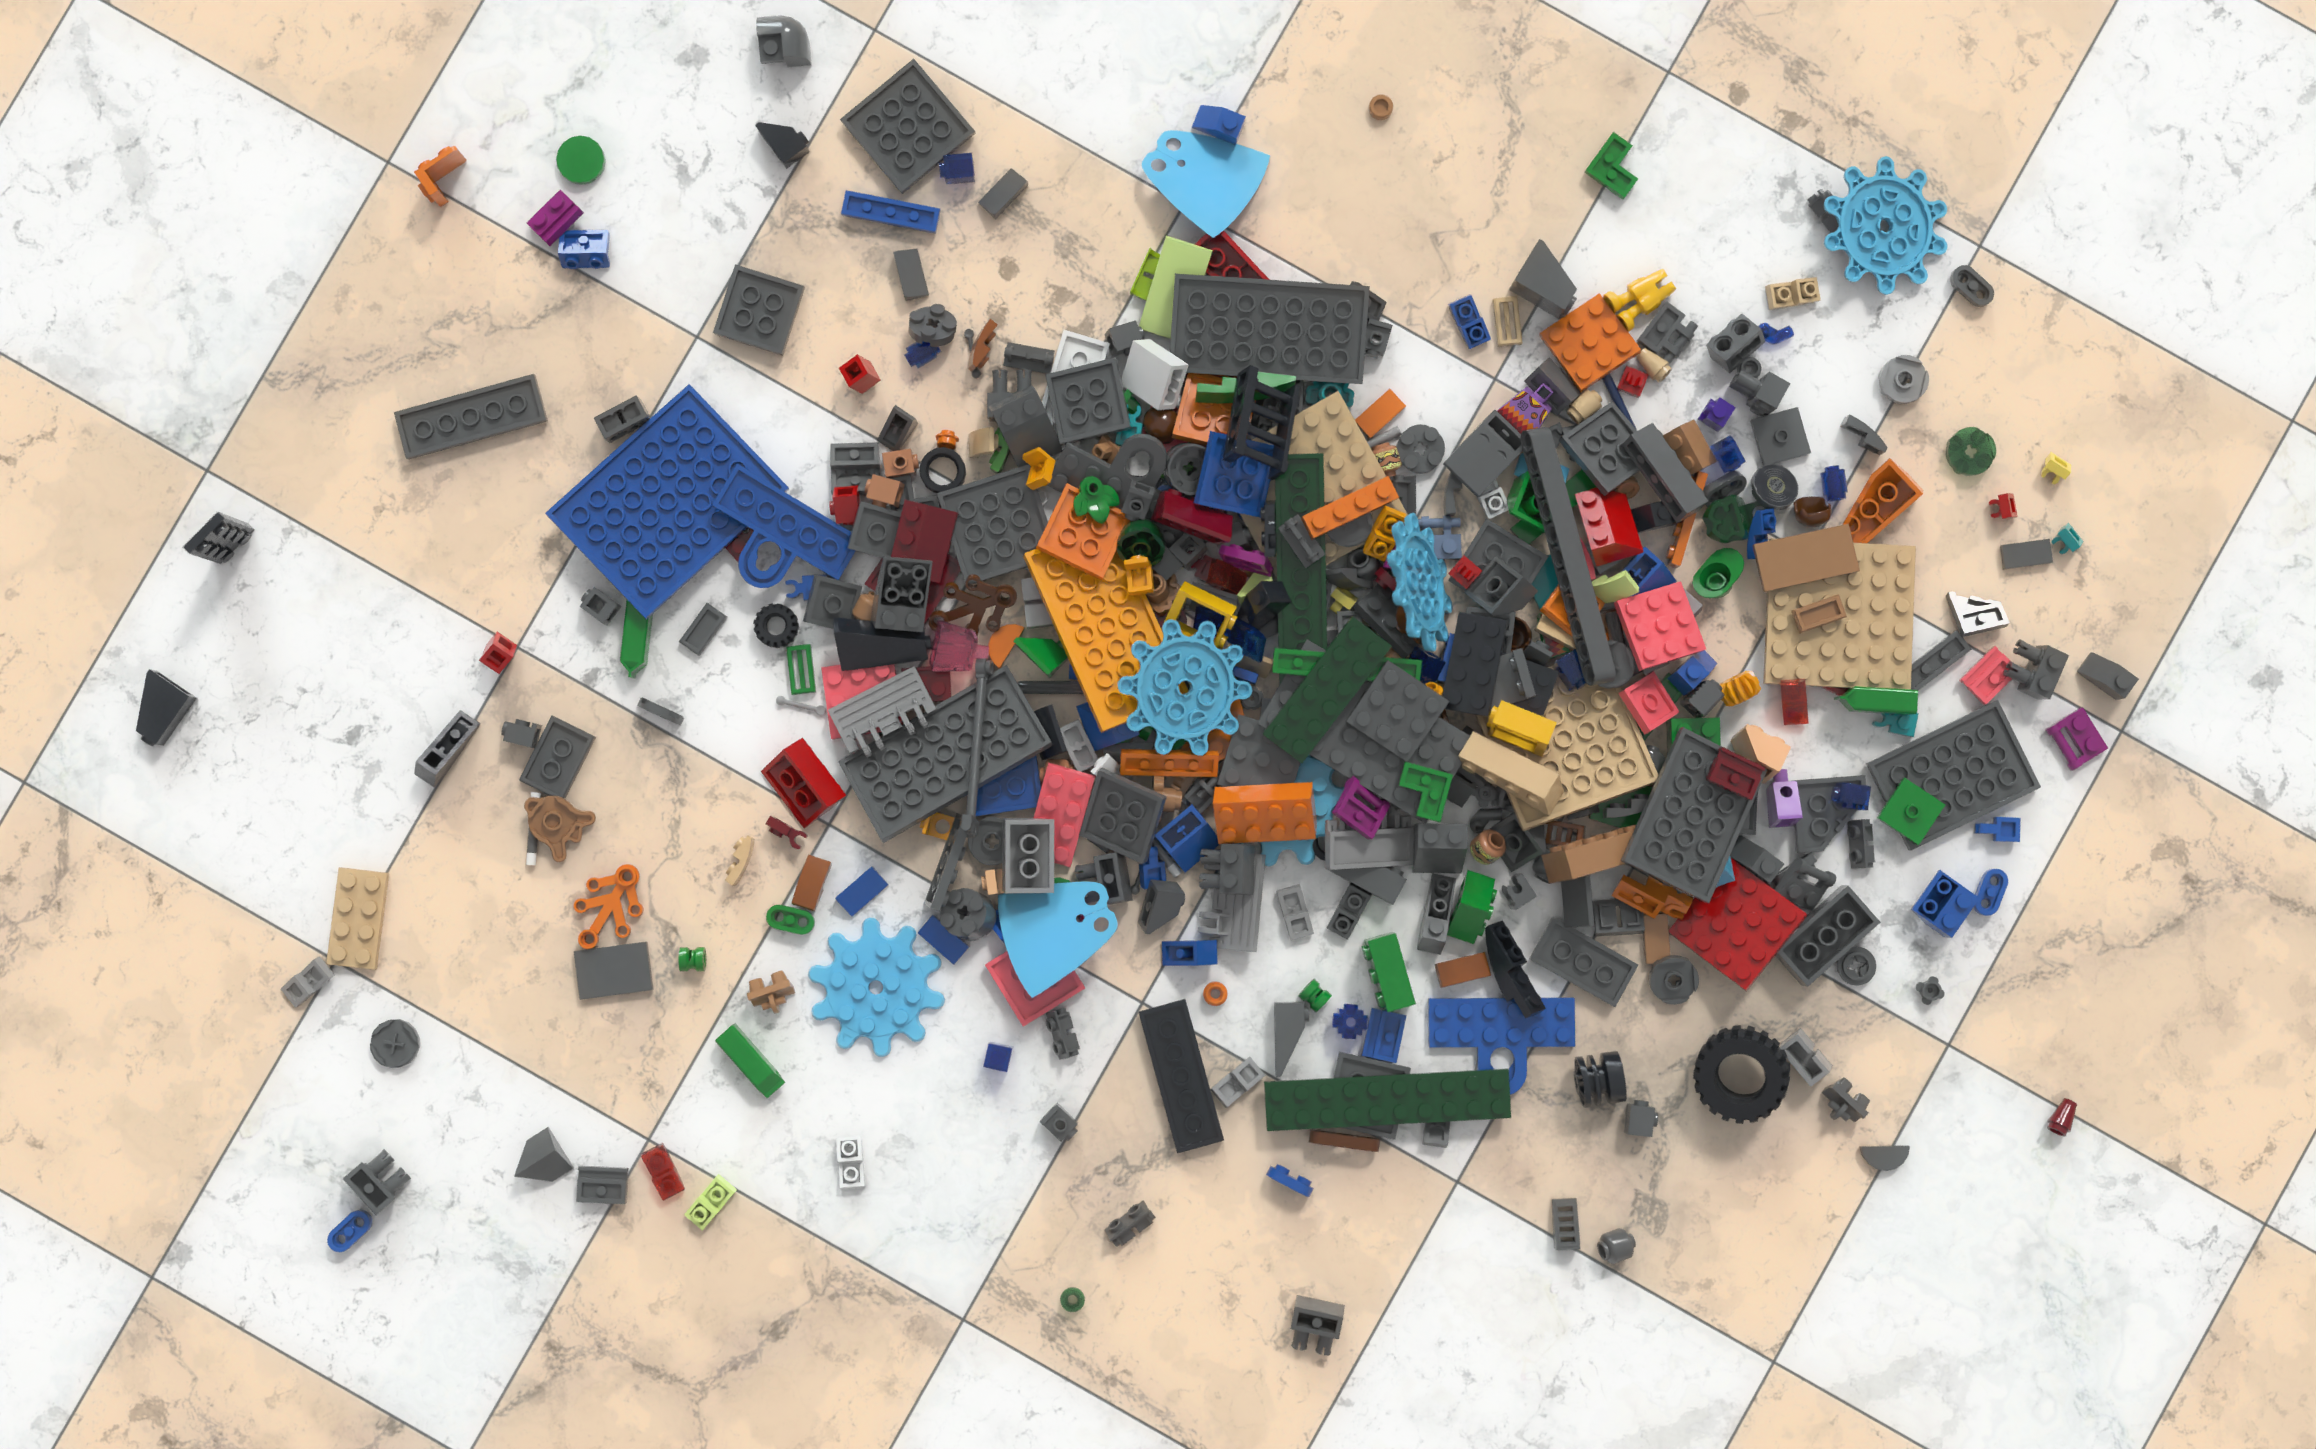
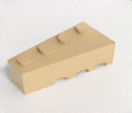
[1459,731,1564,816]

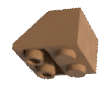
[1663,419,1717,476]

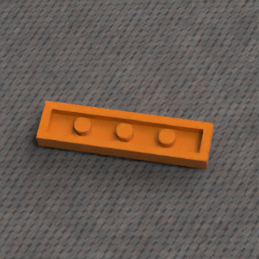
[1666,471,1708,568]
[1301,476,1399,540]
[1119,749,1219,777]

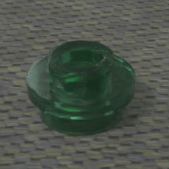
[1060,1287,1085,1312]

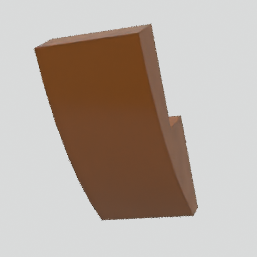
[968,319,998,372]
[792,854,832,912]
[1434,952,1491,988]

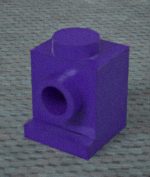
[1698,397,1736,432]

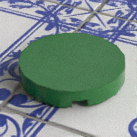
[556,135,606,185]

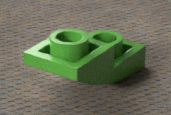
[989,427,1010,474]

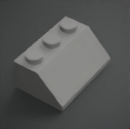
[1002,818,1054,893]

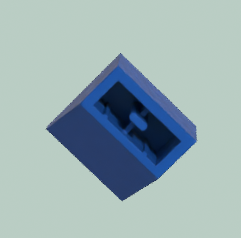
[1619,547,1677,597]
[1155,805,1220,873]
[1911,870,1980,938]

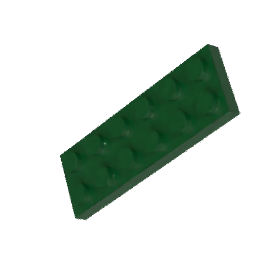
[1263,616,1392,763]

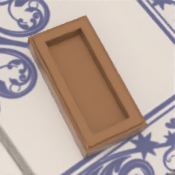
[1791,594,1847,634]
[1643,914,1670,964]

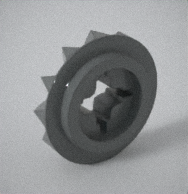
[1837,947,1876,986]

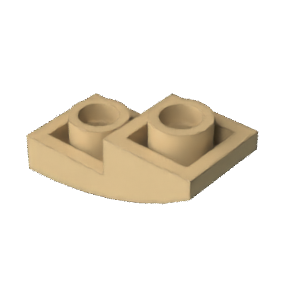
[1765,277,1821,310]
[969,427,998,458]
[725,836,754,886]

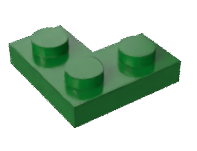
[1584,132,1638,200]
[1398,762,1453,822]

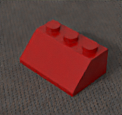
[1575,488,1644,567]
[761,737,846,829]

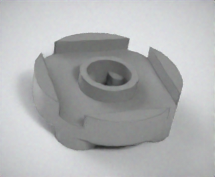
[1879,355,1929,404]

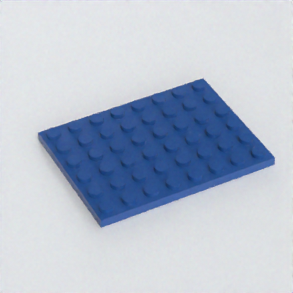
[545,384,789,620]

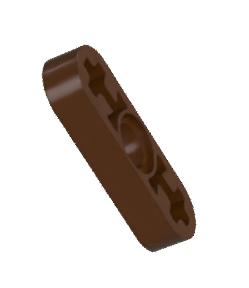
[1309,1130,1380,1152]

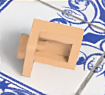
[981,869,1004,895]

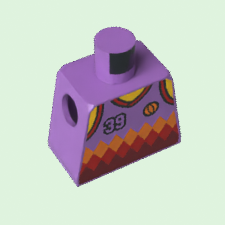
[1497,383,1553,434]

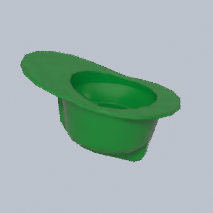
[1692,548,1744,599]

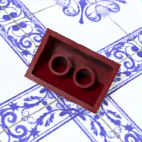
[1151,489,1233,545]
[891,500,958,583]

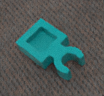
[1115,404,1143,446]
[1872,713,1919,737]

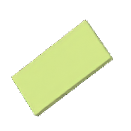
[1139,236,1213,339]

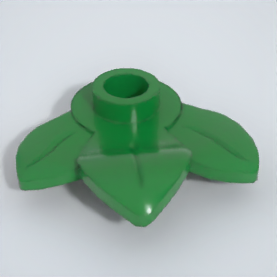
[1073,476,1120,524]

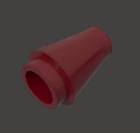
[2047,1098,2077,1137]

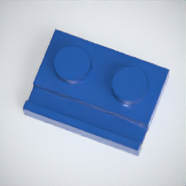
[1361,1008,1407,1063]

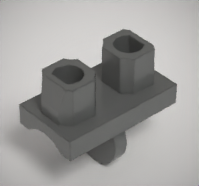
[1184,769,1224,814]
[1821,1077,1870,1122]

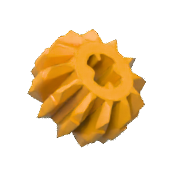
[1720,671,1761,706]

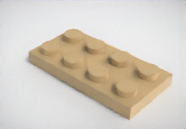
[326,867,389,970]

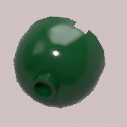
[1117,519,1166,566]

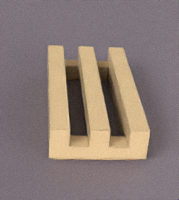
[1493,296,1523,347]

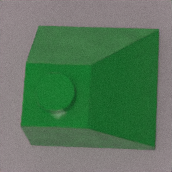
[1507,471,1545,533]
[1013,637,1068,678]

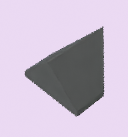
[514,1127,574,1182]

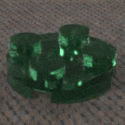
[1946,427,1996,476]

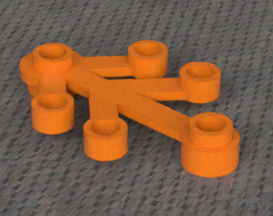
[574,864,644,949]

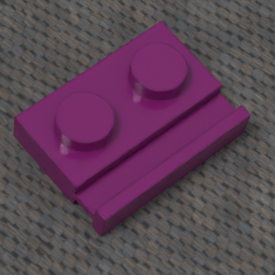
[526,190,584,246]
[1219,544,1274,577]

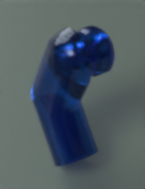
[1758,323,1794,344]

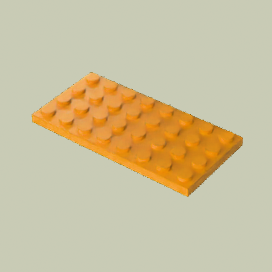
[1023,549,1189,733]

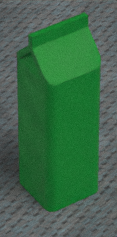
[620,600,653,679]
[1834,686,1918,715]
[715,1023,786,1098]

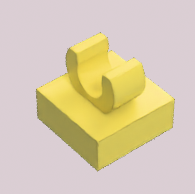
[2041,452,2071,485]
[1329,587,1359,614]

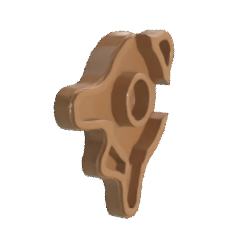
[524,796,596,862]

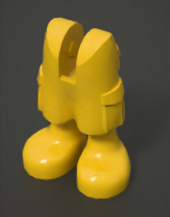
[1603,269,1676,332]

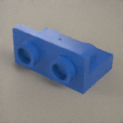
[558,230,610,269]

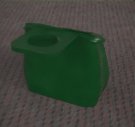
[1702,494,1767,544]

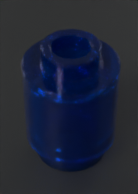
[904,341,941,369]
[1820,465,1848,502]

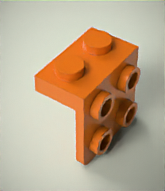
[414,146,467,207]

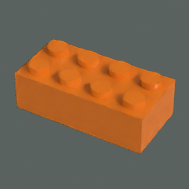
[1213,782,1317,844]

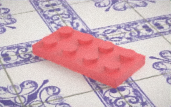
[1034,763,1095,867]

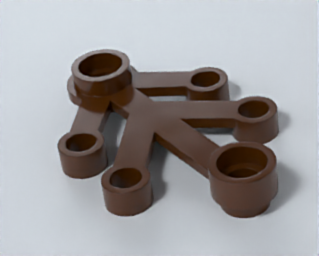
[929,574,1017,640]

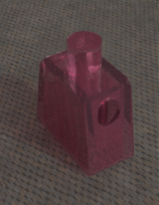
[929,620,989,672]

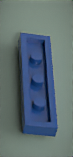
[841,190,941,234]

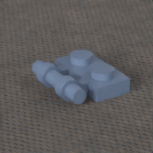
[1418,515,1462,560]

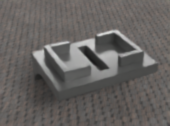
[1592,899,1645,937]

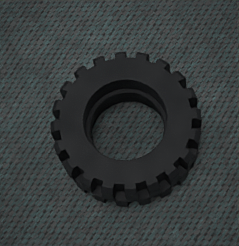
[1693,1025,1790,1124]

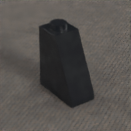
[136,669,197,746]

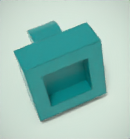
[2051,523,2084,554]

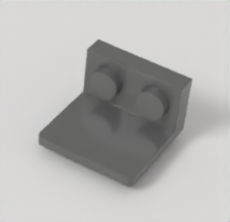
[1491,648,1536,709]

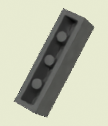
[1622,423,1708,523]

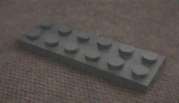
[394,374,548,460]

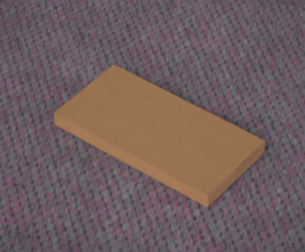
[1752,524,1860,592]

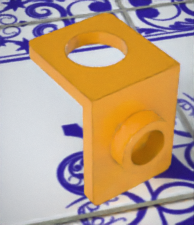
[920,812,955,840]

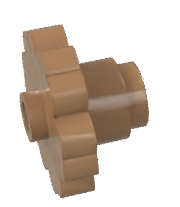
[1146,568,1181,616]
[1151,776,1182,824]

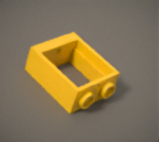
[1161,581,1237,650]
[1486,700,1557,757]

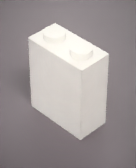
[1121,339,1188,410]

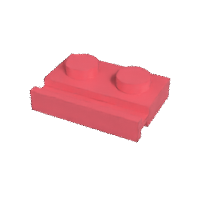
[1959,646,2012,705]

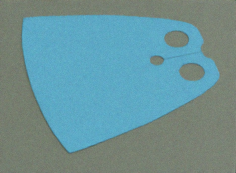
[1142,130,1270,238]
[998,882,1118,998]

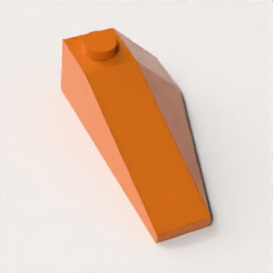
[1842,458,1924,543]

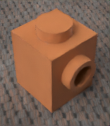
[882,448,920,478]
[865,474,905,508]

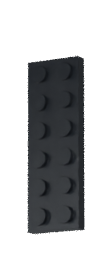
[1138,999,1224,1154]

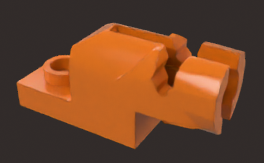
[1611,874,1693,920]

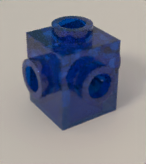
[1332,1004,1368,1039]

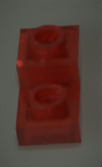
[1206,559,1247,595]
[1781,679,1809,725]
[641,1143,685,1201]

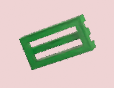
[786,644,816,695]

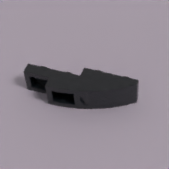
[1485,920,1546,1019]

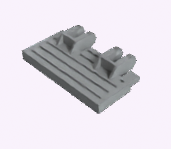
[828,666,937,758]
[1325,804,1414,870]
[1198,854,1266,952]

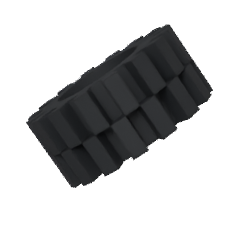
[753,603,799,648]

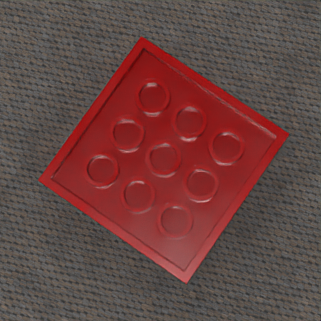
[1669,858,1807,992]

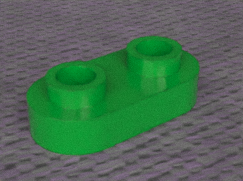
[766,905,815,935]

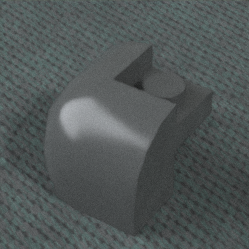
[756,15,812,67]

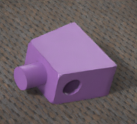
[1766,769,1803,828]

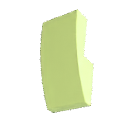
[1592,570,1639,603]
[684,1174,737,1231]

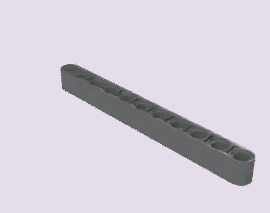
[1520,427,1616,686]

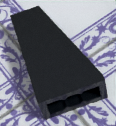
[834,618,932,671]

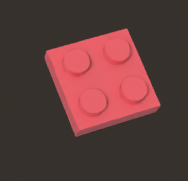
[1618,671,1679,735]

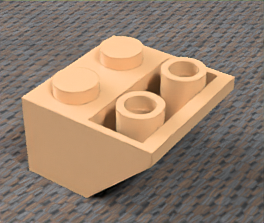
[1731,724,1791,784]

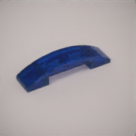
[1193,606,1266,663]

